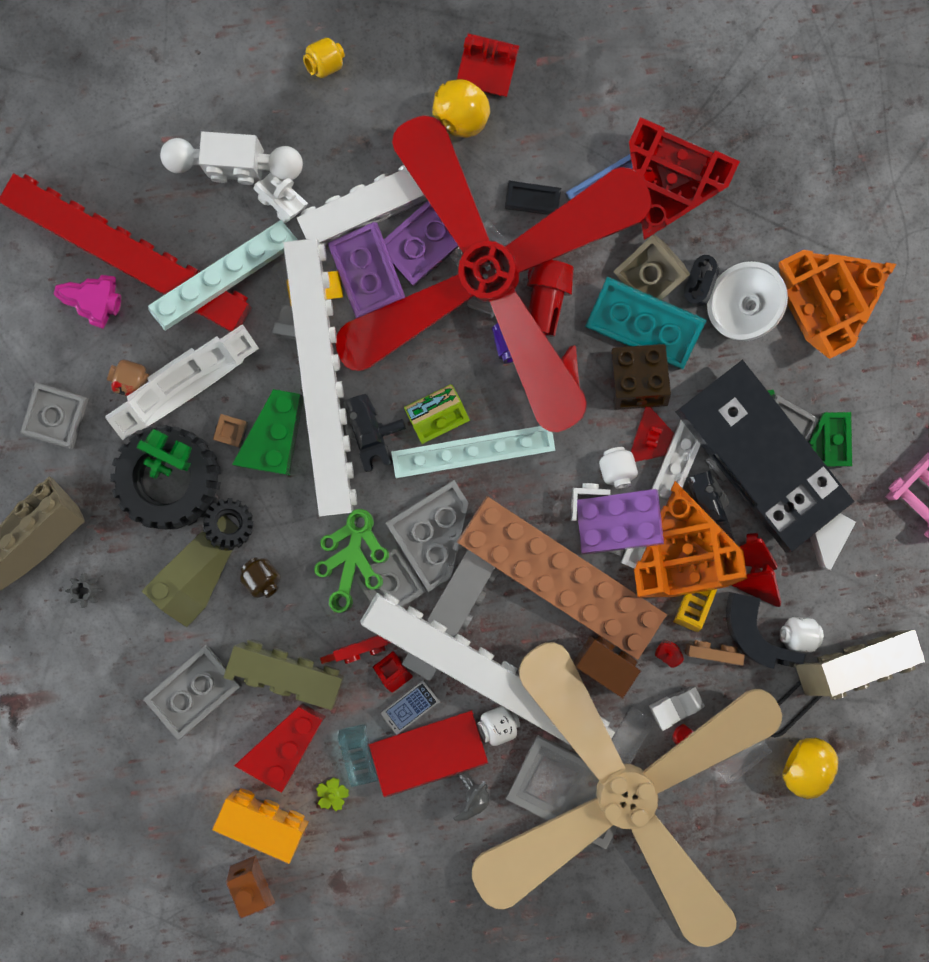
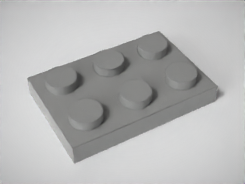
[143,645,242,740]

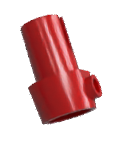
[527,260,574,337]

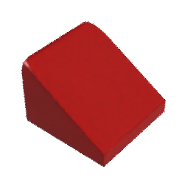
[372,651,413,693]

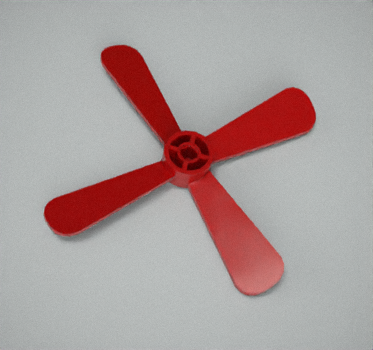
[335,116,652,432]

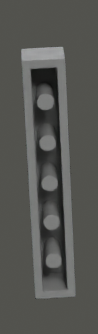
[402,550,500,681]

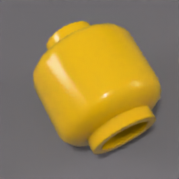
[303,38,345,78]

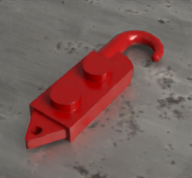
[320,635,392,664]

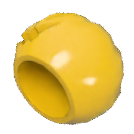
[432,79,490,138]
[782,738,838,799]

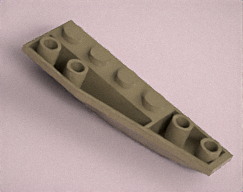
[0,476,85,591]

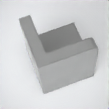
[273,305,296,340]

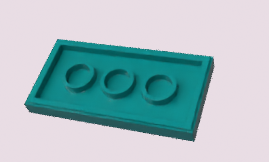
[585,276,706,370]

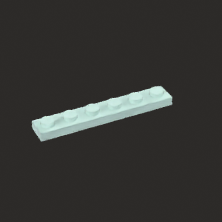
[148,220,297,331]
[391,426,556,479]

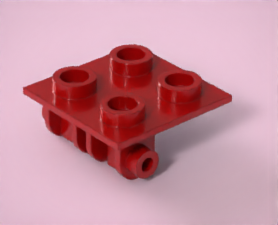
[457,33,519,97]

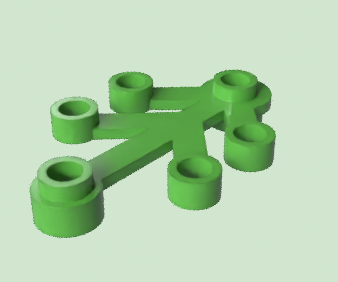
[314,509,389,613]

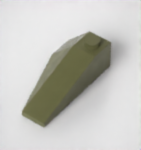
[142,515,239,627]

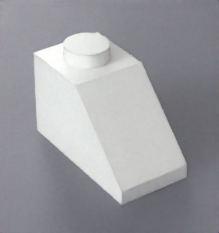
[810,513,856,570]

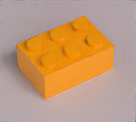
[212,788,309,864]

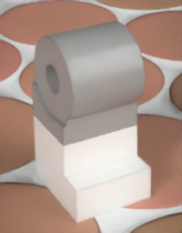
[649,686,705,731]

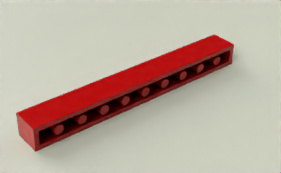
[0,173,252,332]

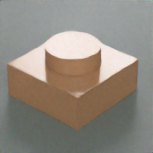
[213,414,248,448]

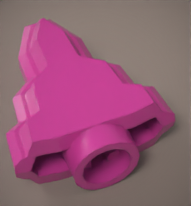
[53,275,121,329]

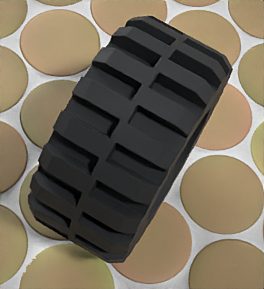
[110,425,221,530]

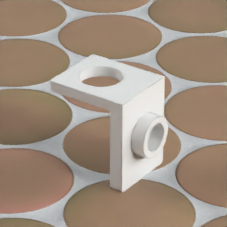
[570,483,610,521]

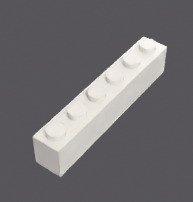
[296,165,427,247]

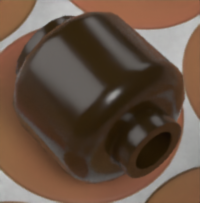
[240,557,281,598]

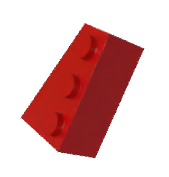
[234,703,326,793]

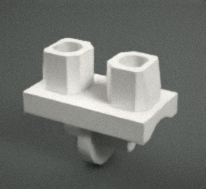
[253,172,308,223]

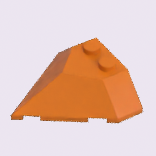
[779,250,896,359]
[634,481,747,598]

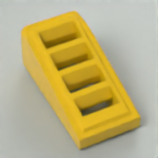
[673,589,717,632]

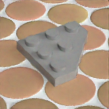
[386,480,469,592]

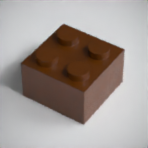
[573,635,641,699]

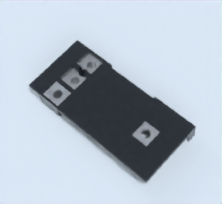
[675,359,855,553]

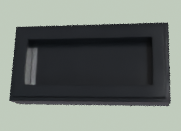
[505,180,562,215]

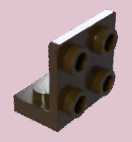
[611,344,671,410]

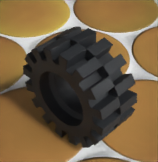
[203,498,254,550]

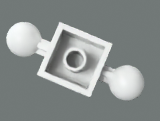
[160,131,303,185]

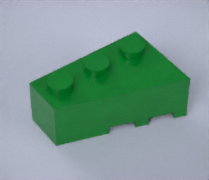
[232,389,304,476]

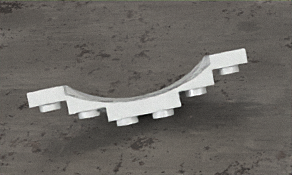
[105,324,259,440]

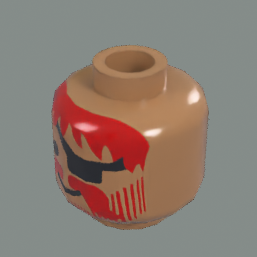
[107,359,150,396]

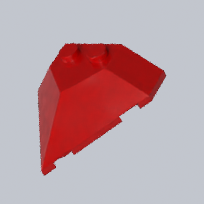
[629,117,740,240]

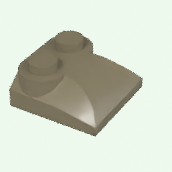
[613,234,690,300]

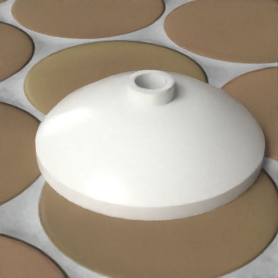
[707,261,788,341]

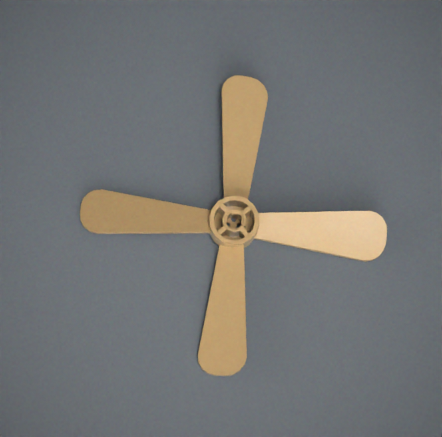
[472,642,782,947]

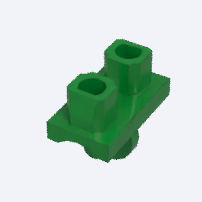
[136,429,192,479]

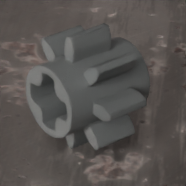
[65,574,103,608]

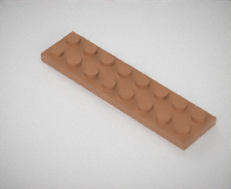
[457,496,667,660]

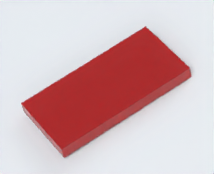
[369,710,489,798]

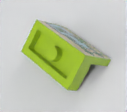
[404,384,470,444]

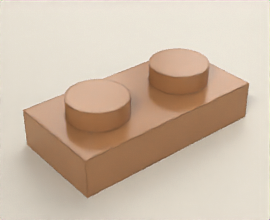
[685,640,745,665]

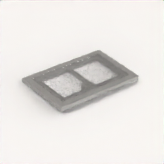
[505,735,633,849]

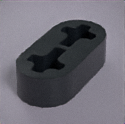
[684,255,719,307]

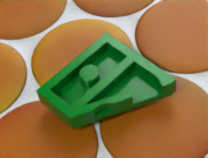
[808,412,852,467]

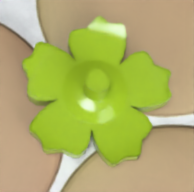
[316,777,349,811]

